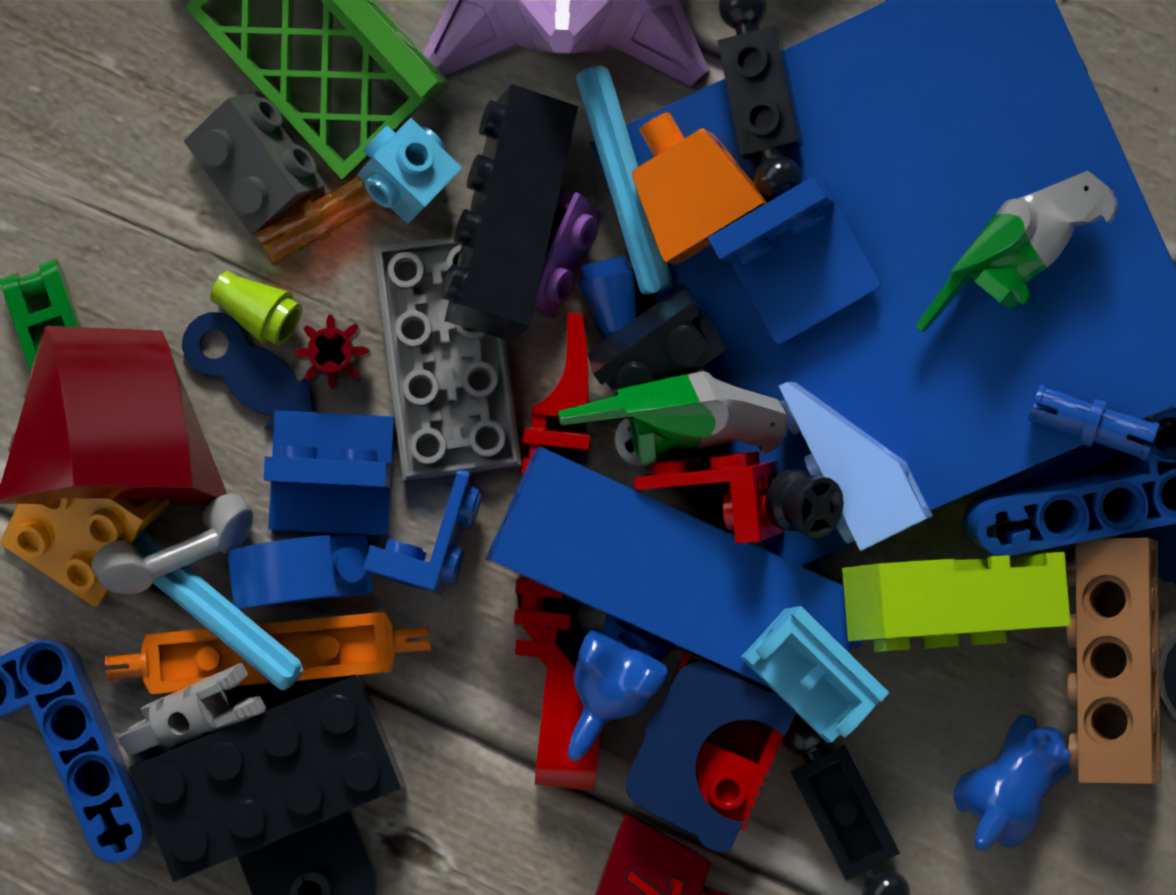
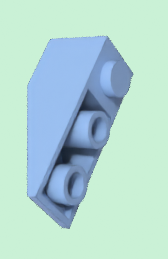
[779,382,933,551]

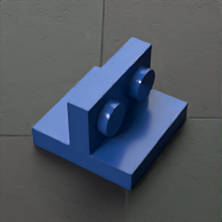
[263,410,395,536]

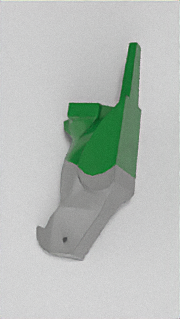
[915,170,1118,332]
[558,370,787,465]

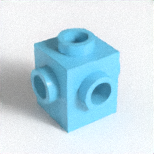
[357,118,462,224]

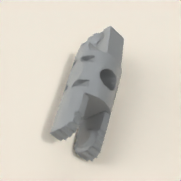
[118,663,266,757]

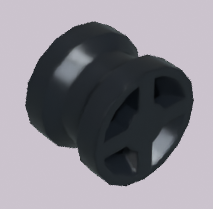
[765,469,844,538]

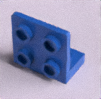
[708,176,881,344]
[363,469,482,595]

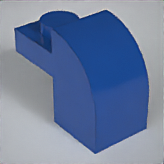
[227,534,373,610]

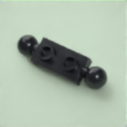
[717,0,803,202]
[781,713,910,895]

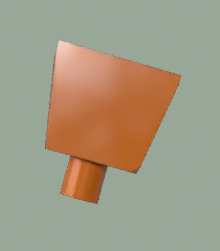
[632,112,768,266]

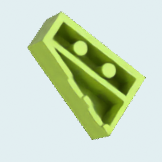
[842,552,1071,652]

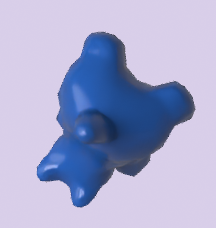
[568,615,675,762]
[953,715,1072,851]

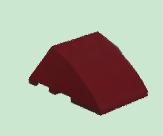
[0,326,227,505]

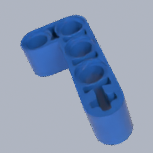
[963,407,1176,556]
[0,640,152,863]

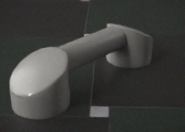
[91,493,253,595]

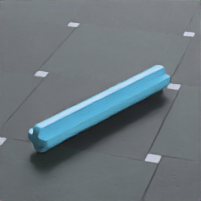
[576,65,673,295]
[133,530,303,690]

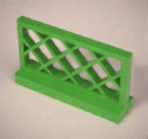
[185,0,451,180]

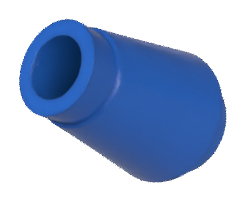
[578,255,637,342]

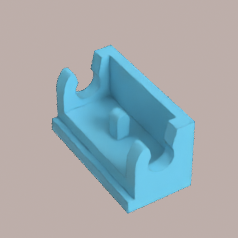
[740,606,889,743]

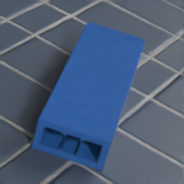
[485,447,864,691]

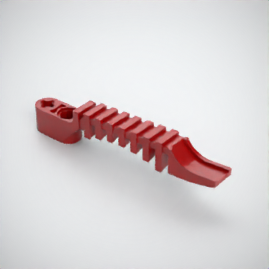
[513,312,601,791]

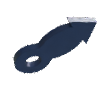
[182,312,314,429]

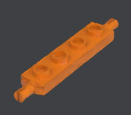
[105,612,432,694]

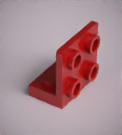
[634,451,784,544]

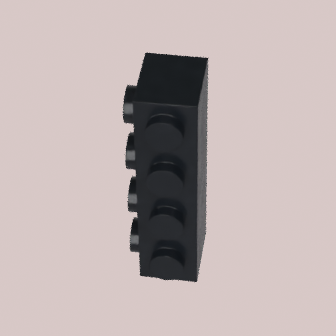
[441,84,578,342]

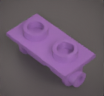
[534,190,602,319]

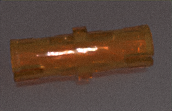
[255,176,377,266]

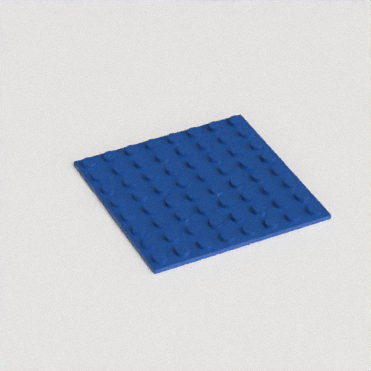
[590,0,1176,566]

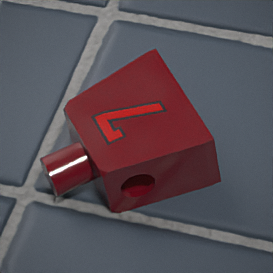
[595,812,730,895]

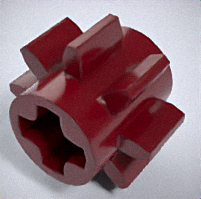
[294,315,371,392]

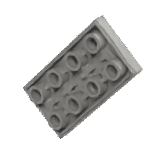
[374,236,522,482]

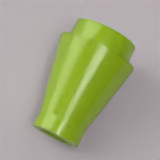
[210,271,302,346]

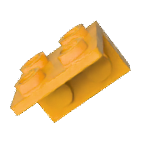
[1,498,170,607]

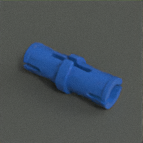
[1028,384,1160,462]

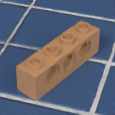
[1066,538,1162,784]

